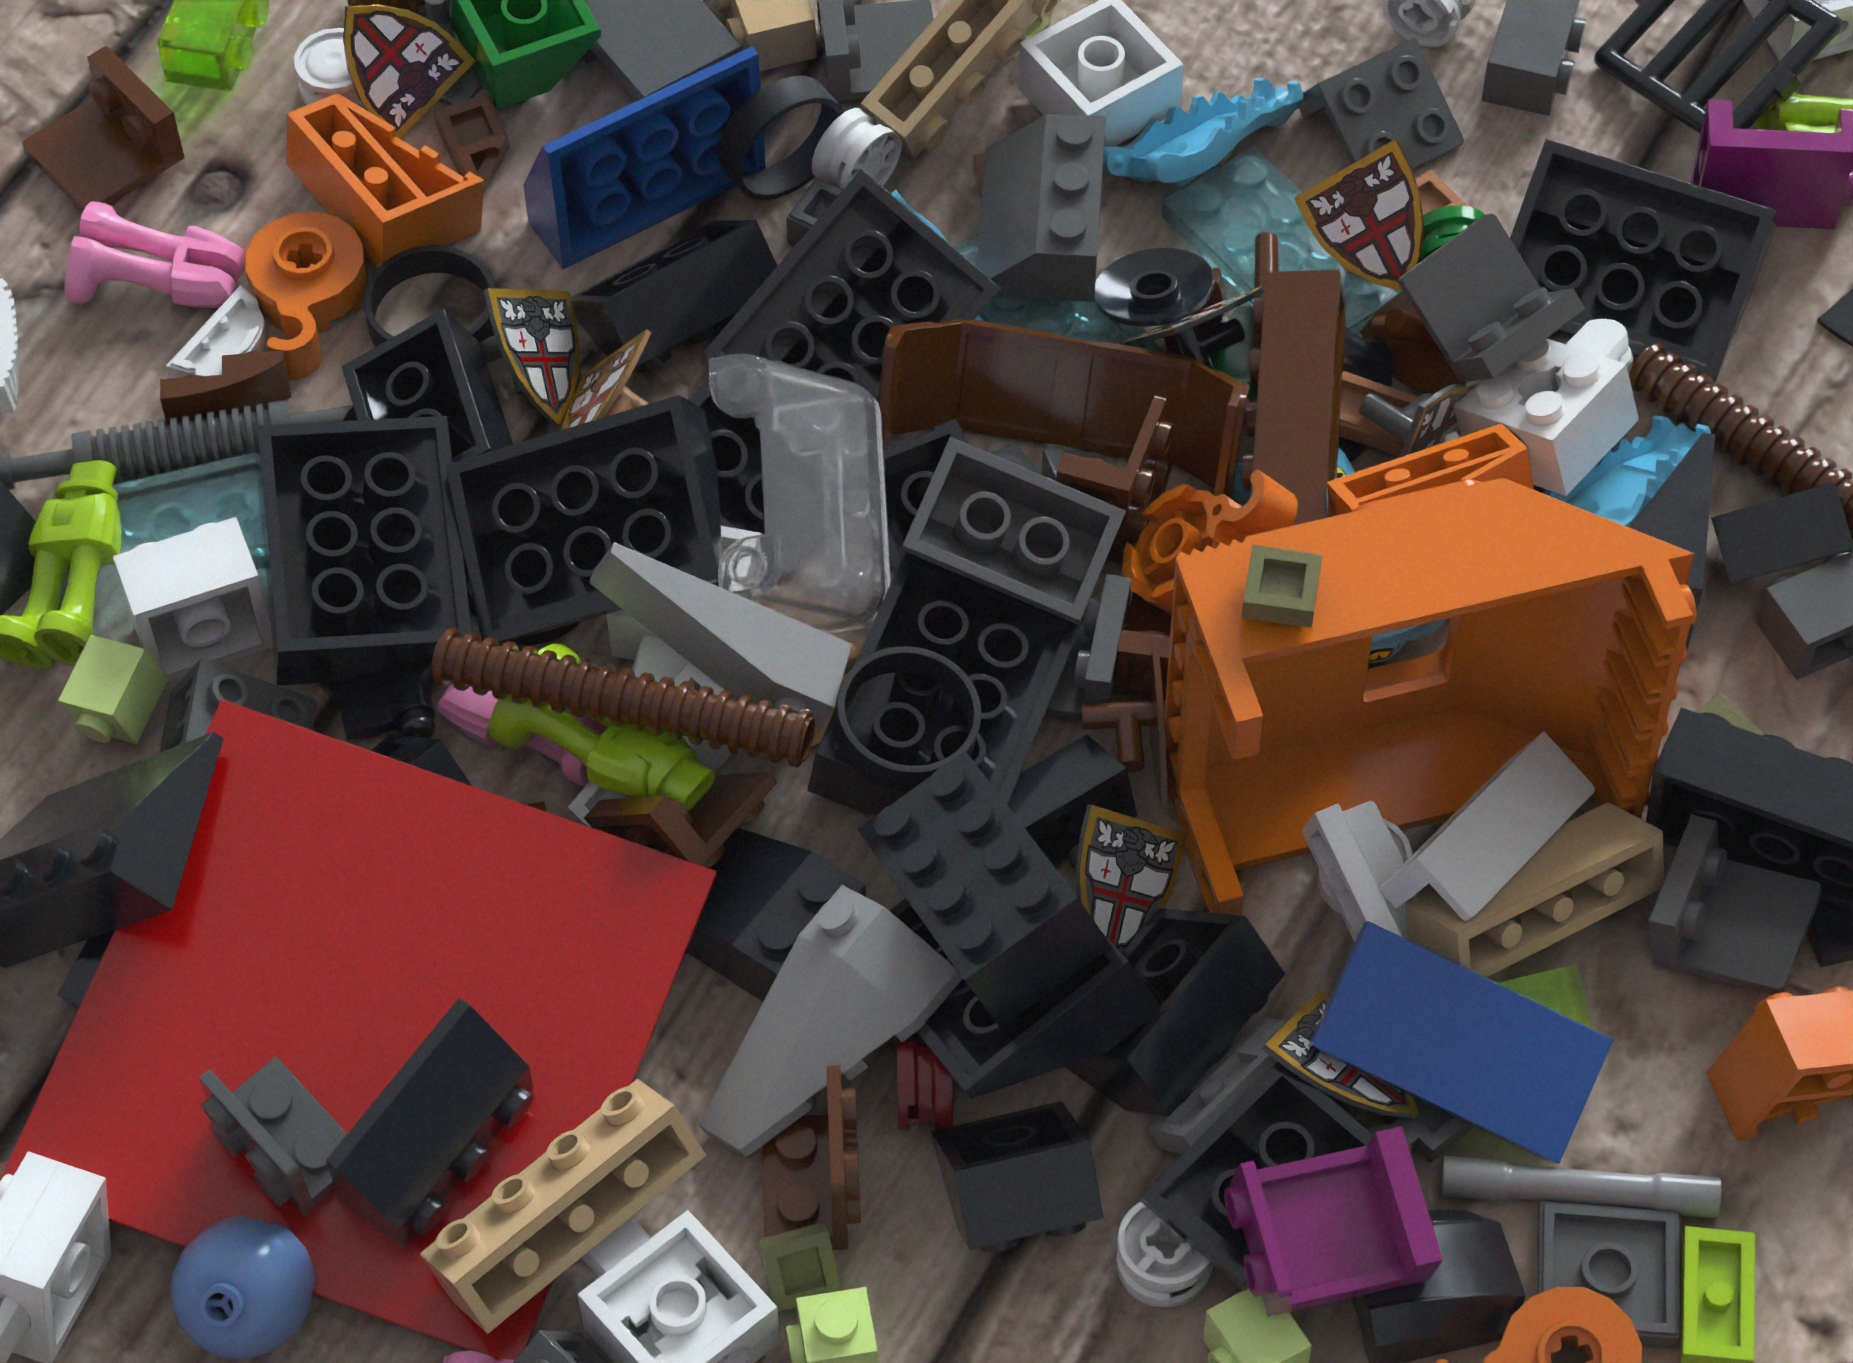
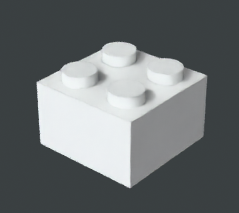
[1019,0,1183,146]
[113,517,273,682]

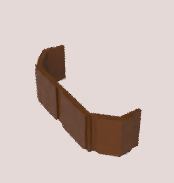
[874,318,1250,498]

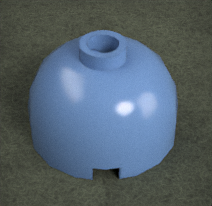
[170,1214,316,1360]

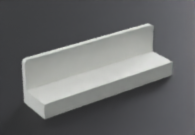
[1379,731,1595,921]
[1301,801,1420,942]

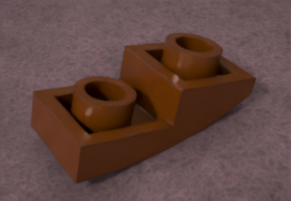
[160,351,291,425]

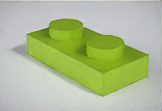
[1679,1226,1755,1363]

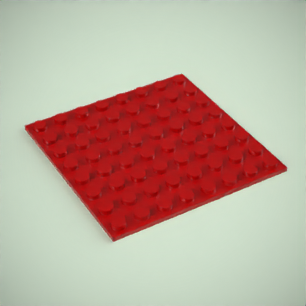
[0,699,717,1361]

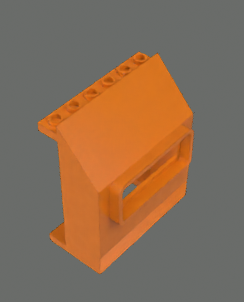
[1164,478,1697,915]

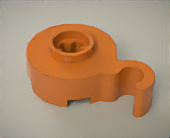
[245,211,369,380]
[1122,470,1298,617]
[1435,1287,1642,1363]

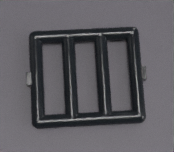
[1594,0,1842,134]

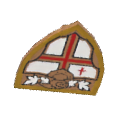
[561,329,652,430]

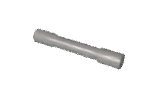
[1440,1155,1721,1219]

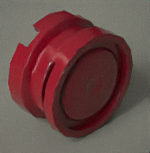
[897,1038,953,1131]

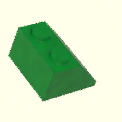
[450,0,601,110]

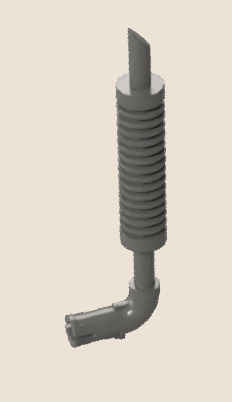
[0,400,358,490]

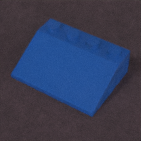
[523,46,766,269]

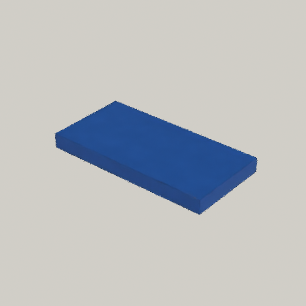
[1308,921,1614,1164]

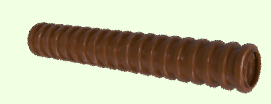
[1629,343,1853,539]
[431,628,815,768]

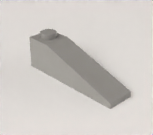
[589,542,852,731]
[699,885,963,1158]

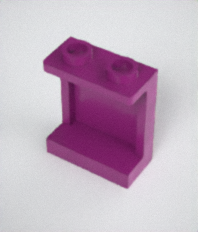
[1691,100,1853,229]
[1224,1126,1443,1317]

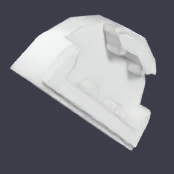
[166,285,266,379]

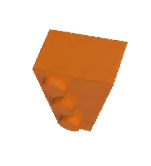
[286,93,484,268]
[1327,423,1534,516]
[1706,986,1853,1141]

